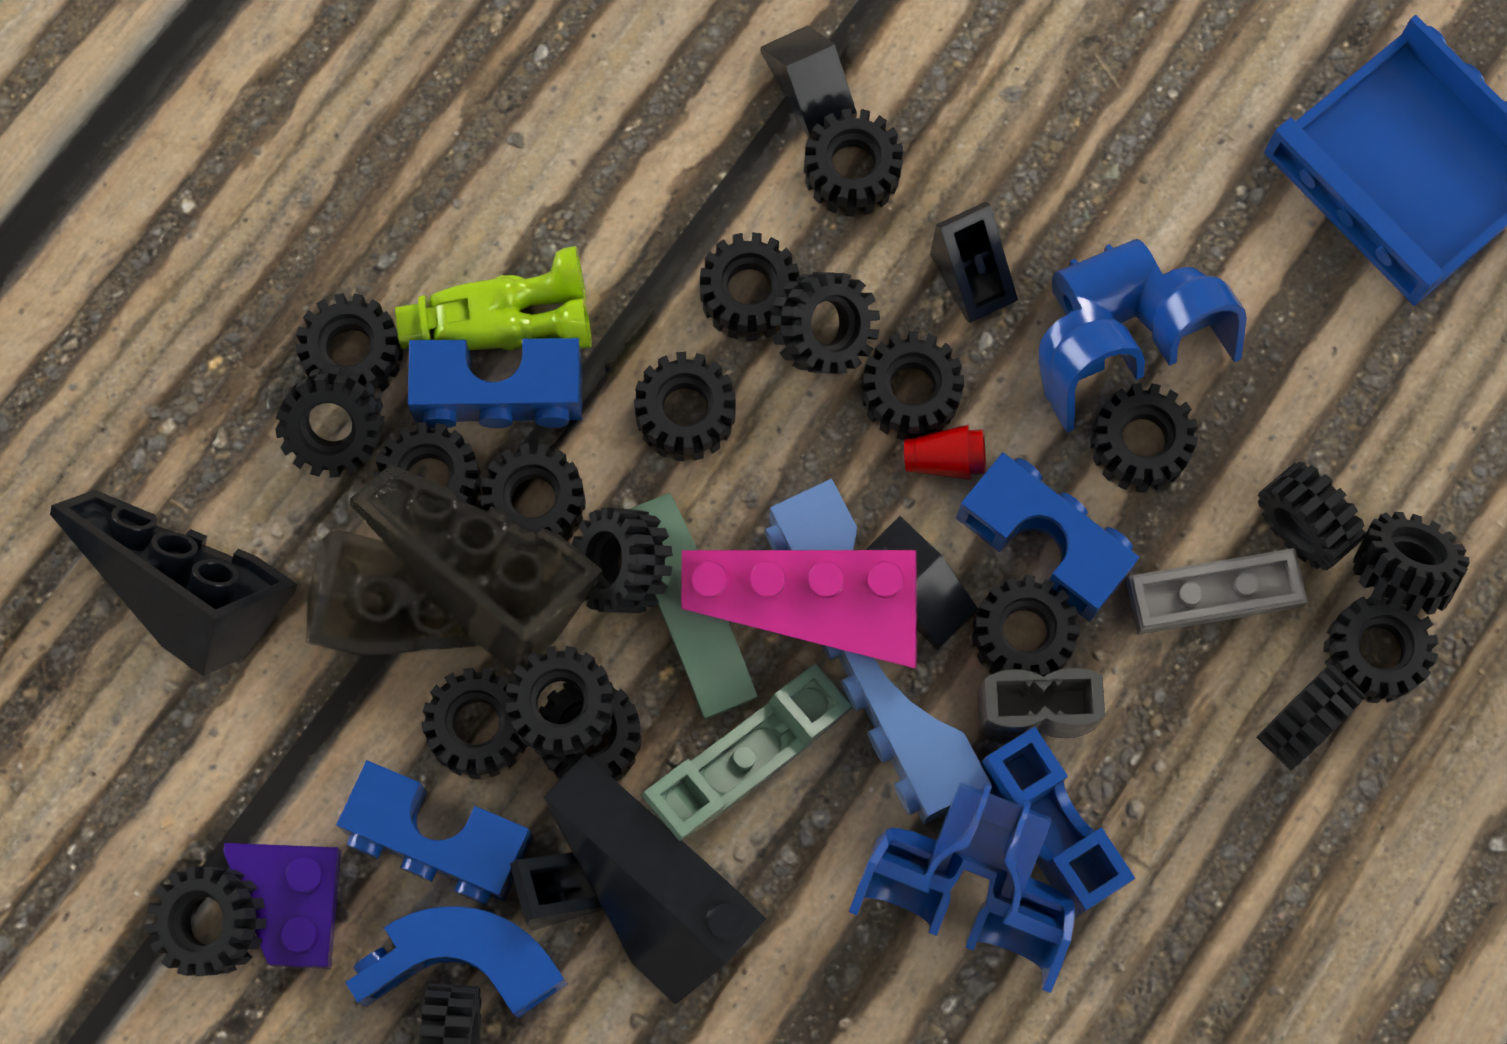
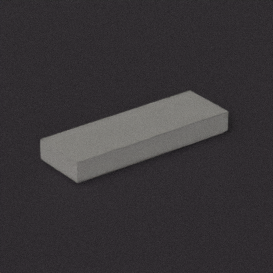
[1126,548,1308,635]

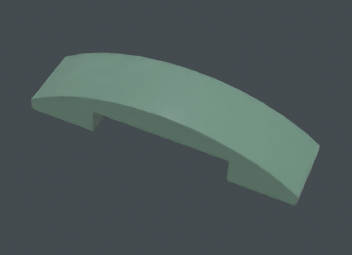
[630,493,758,721]
[642,663,853,841]

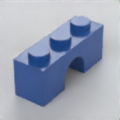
[408,338,582,429]
[956,452,1140,622]
[981,727,1135,918]
[336,760,533,905]

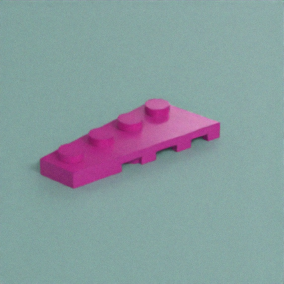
[681,550,917,669]

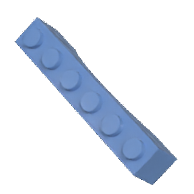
[765,479,991,825]

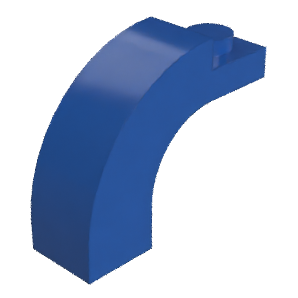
[345,906,568,1018]

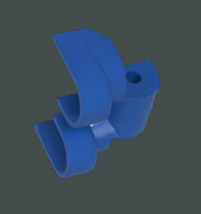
[1039,239,1247,433]
[849,782,1075,993]

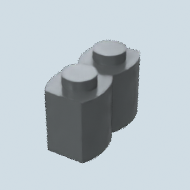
[978,668,1105,740]

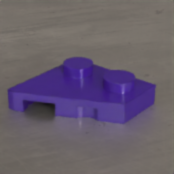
[223,843,341,969]

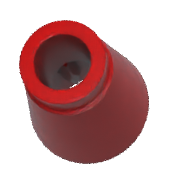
[904,424,986,481]

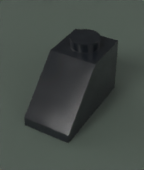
[865,516,978,650]

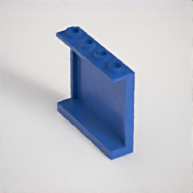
[1264,15,1507,306]

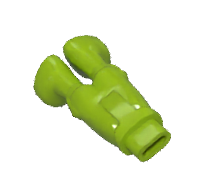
[395,246,592,351]

